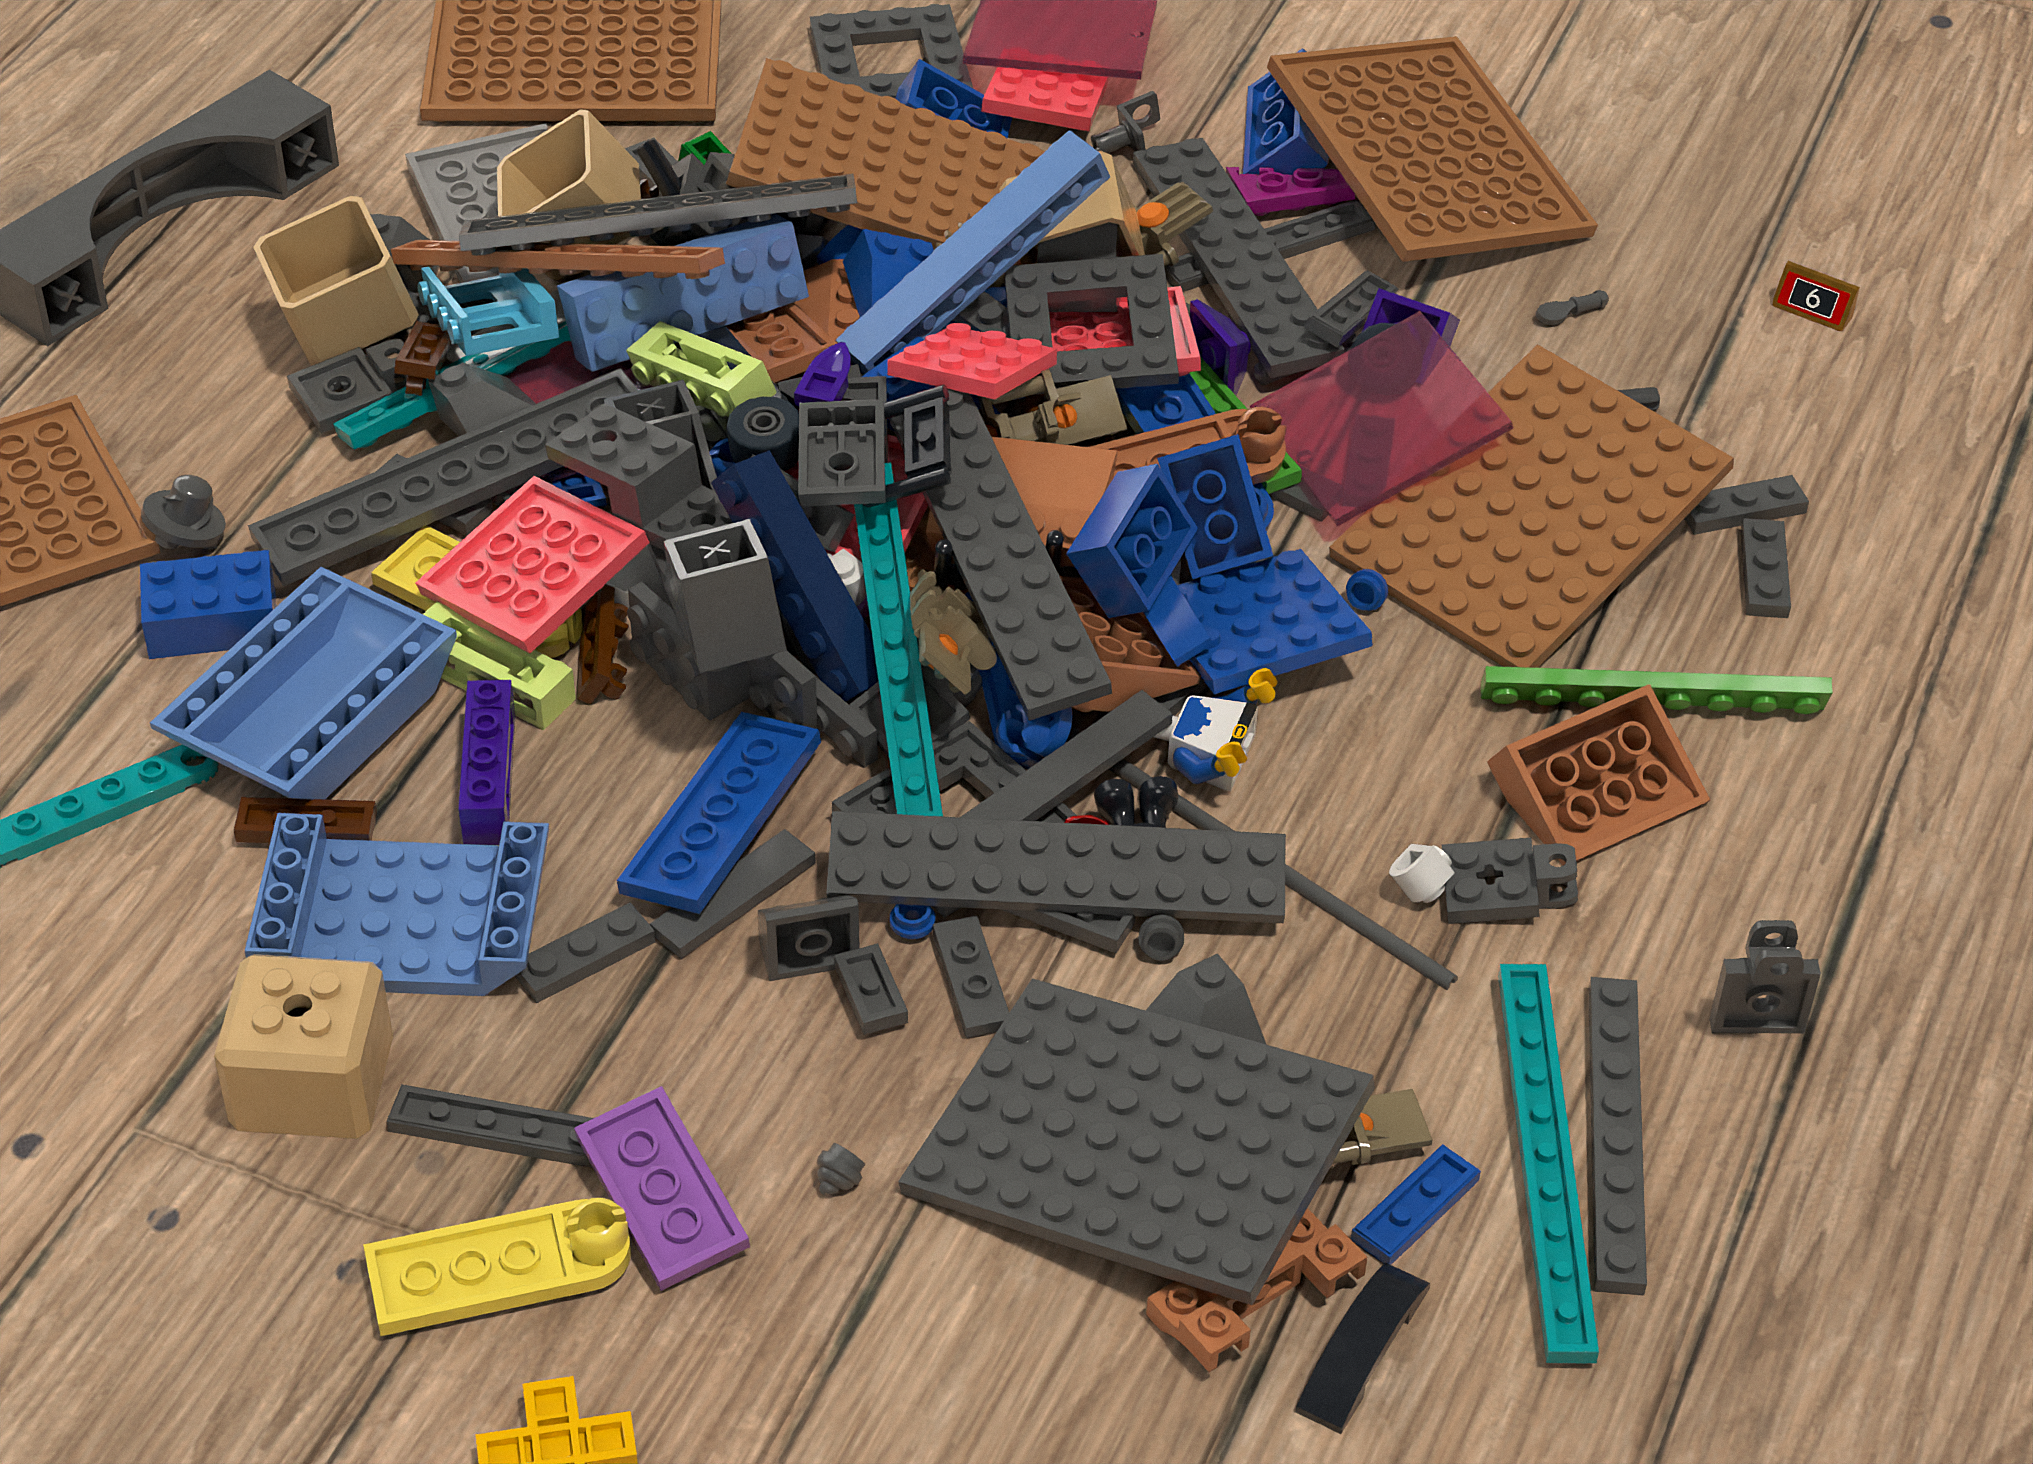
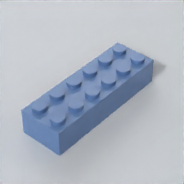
[557,213,809,372]

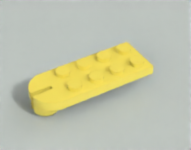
[371,525,583,658]
[363,1198,631,1336]

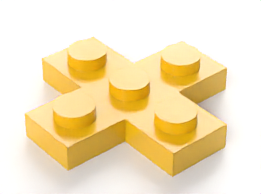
[475,1376,638,1464]

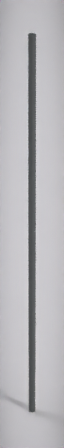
[917,638,1458,990]

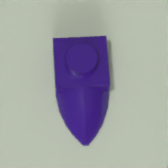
[794,342,851,406]

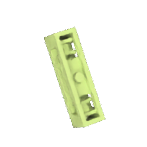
[626,321,777,417]
[423,601,576,730]

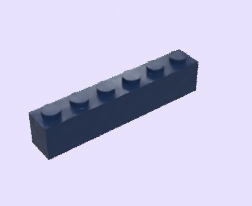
[711,450,879,703]

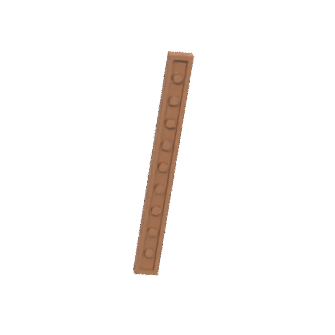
[391,240,725,279]

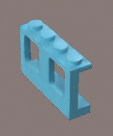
[418,266,559,356]

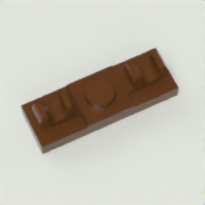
[394,321,452,396]
[577,584,629,704]

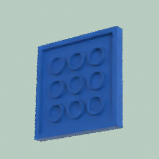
[1177,549,1373,694]

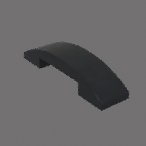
[1296,1263,1430,1434]

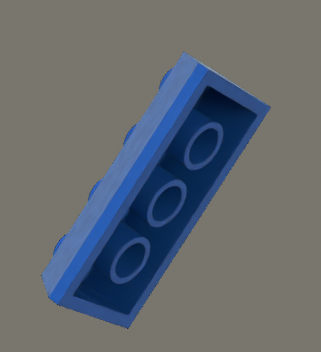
[1243,48,1329,175]

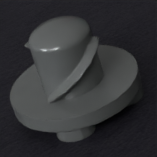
[141,475,226,549]

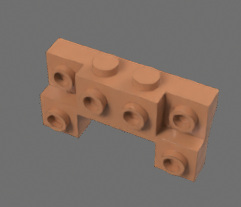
[1146,1208,1367,1372]

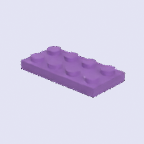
[574,1086,750,1291]

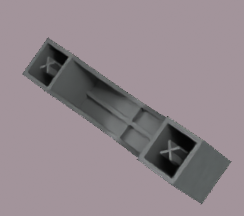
[0,69,339,347]
[603,380,787,673]

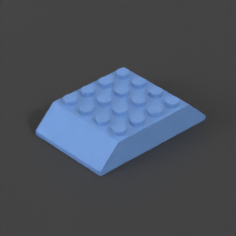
[150,567,457,800]

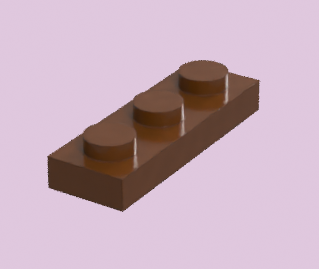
[234,797,377,843]

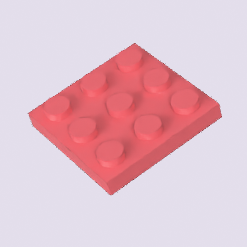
[981,53,1109,131]
[887,323,1057,399]

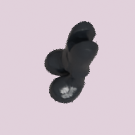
[1094,776,1178,828]

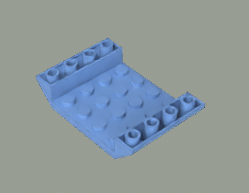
[245,813,550,996]

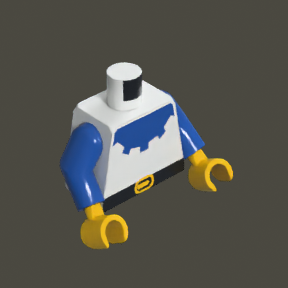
[1154,668,1278,791]

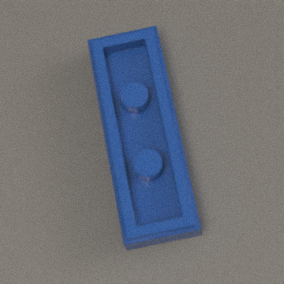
[1351,1144,1481,1265]

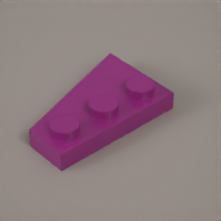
[1226,167,1355,216]

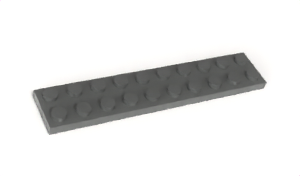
[1133,138,1344,378]
[459,174,858,256]
[248,368,639,586]
[888,389,1112,721]
[826,811,1286,924]

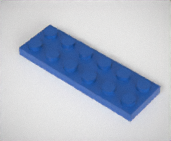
[617,712,821,914]

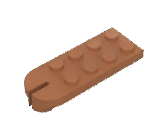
[726,303,837,384]
[1090,407,1287,485]

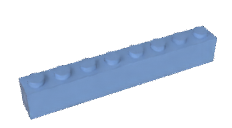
[835,130,1110,375]

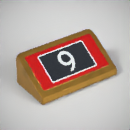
[1772,261,1860,331]

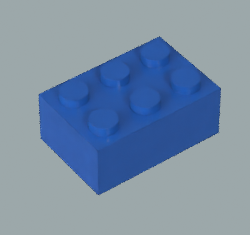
[1157,434,1274,580]
[1066,464,1198,618]
[140,550,277,659]

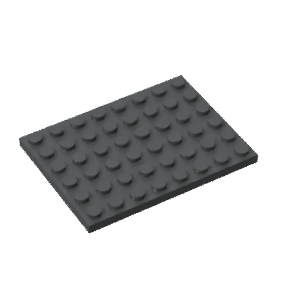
[898,978,1375,1305]

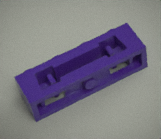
[458,680,516,845]

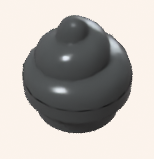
[1138,915,1184,961]
[817,1143,865,1195]

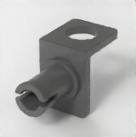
[1091,91,1160,154]

